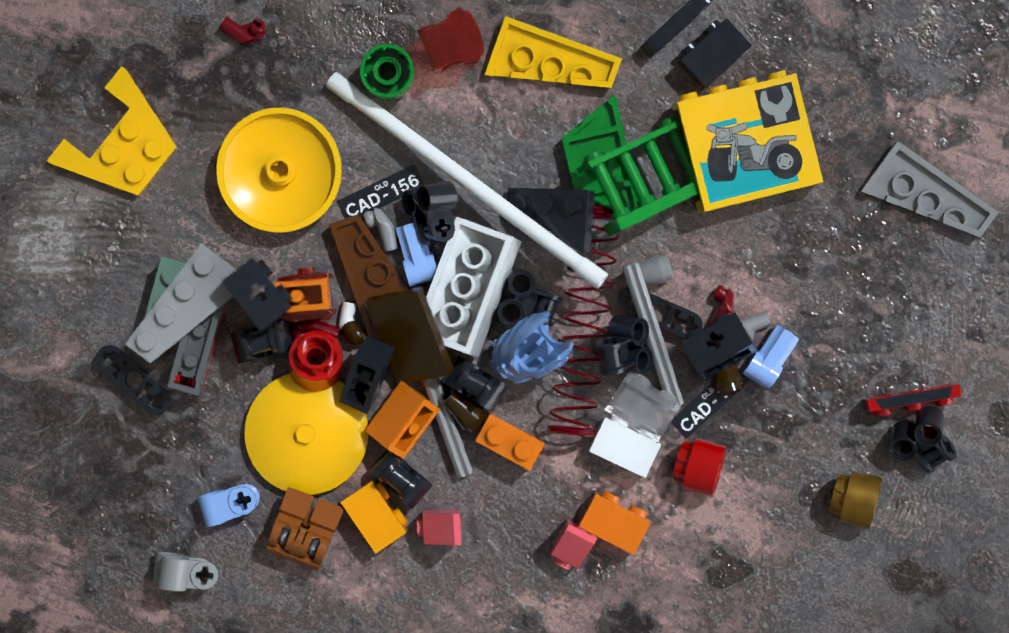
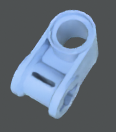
[197,484,260,528]

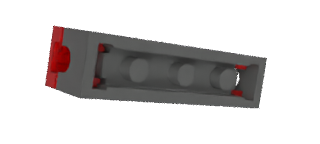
[167,303,227,396]

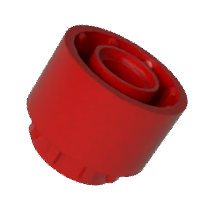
[289,331,343,392]
[672,438,727,498]

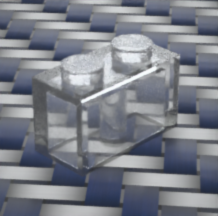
[605,373,682,443]

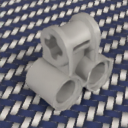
[153,552,218,591]

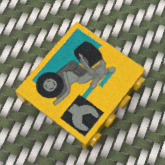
[672,70,823,214]

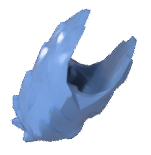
[491,312,574,384]

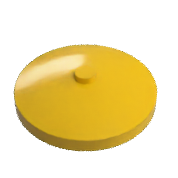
[217,108,342,233]
[244,374,369,495]

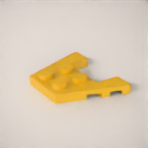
[47,66,178,196]

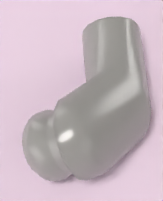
[364,208,399,251]
[741,311,771,341]

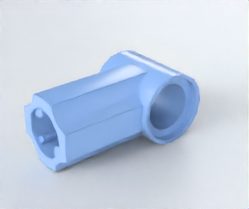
[396,223,437,287]
[742,324,799,390]

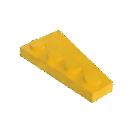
[484,16,622,88]

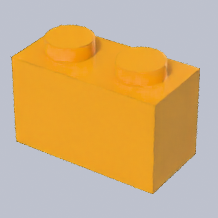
[341,479,409,554]

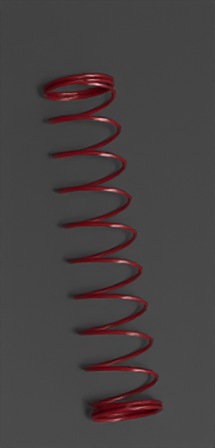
[547,206,620,437]

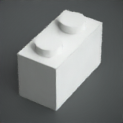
[588,414,661,478]

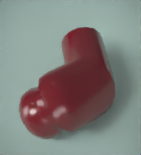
[219,16,266,44]
[708,285,734,326]
[291,320,339,339]

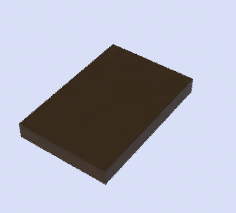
[365,287,455,384]

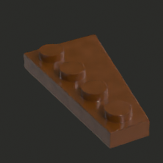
[329,214,408,339]

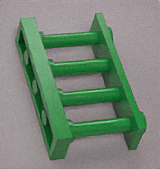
[576,115,699,237]

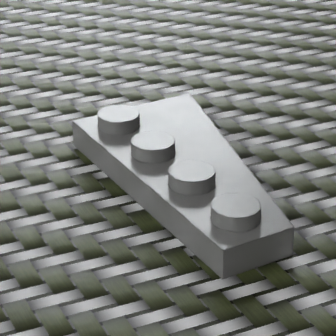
[860,140,999,237]
[125,243,236,363]

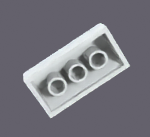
[426,217,522,357]

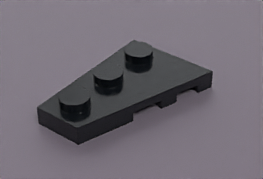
[507,188,595,254]

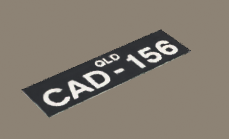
[337,164,425,219]
[670,364,750,439]

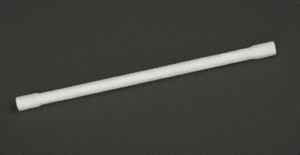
[326,72,608,289]

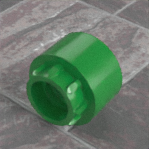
[360,44,415,100]

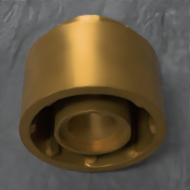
[829,470,883,530]

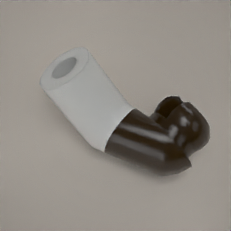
[338,301,368,346]

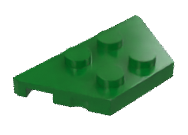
[561,96,639,212]

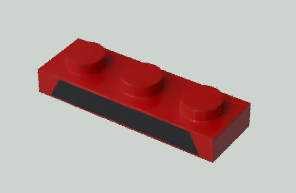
[863,383,962,417]

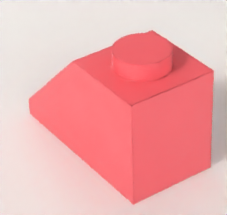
[417,508,462,545]
[550,519,597,570]

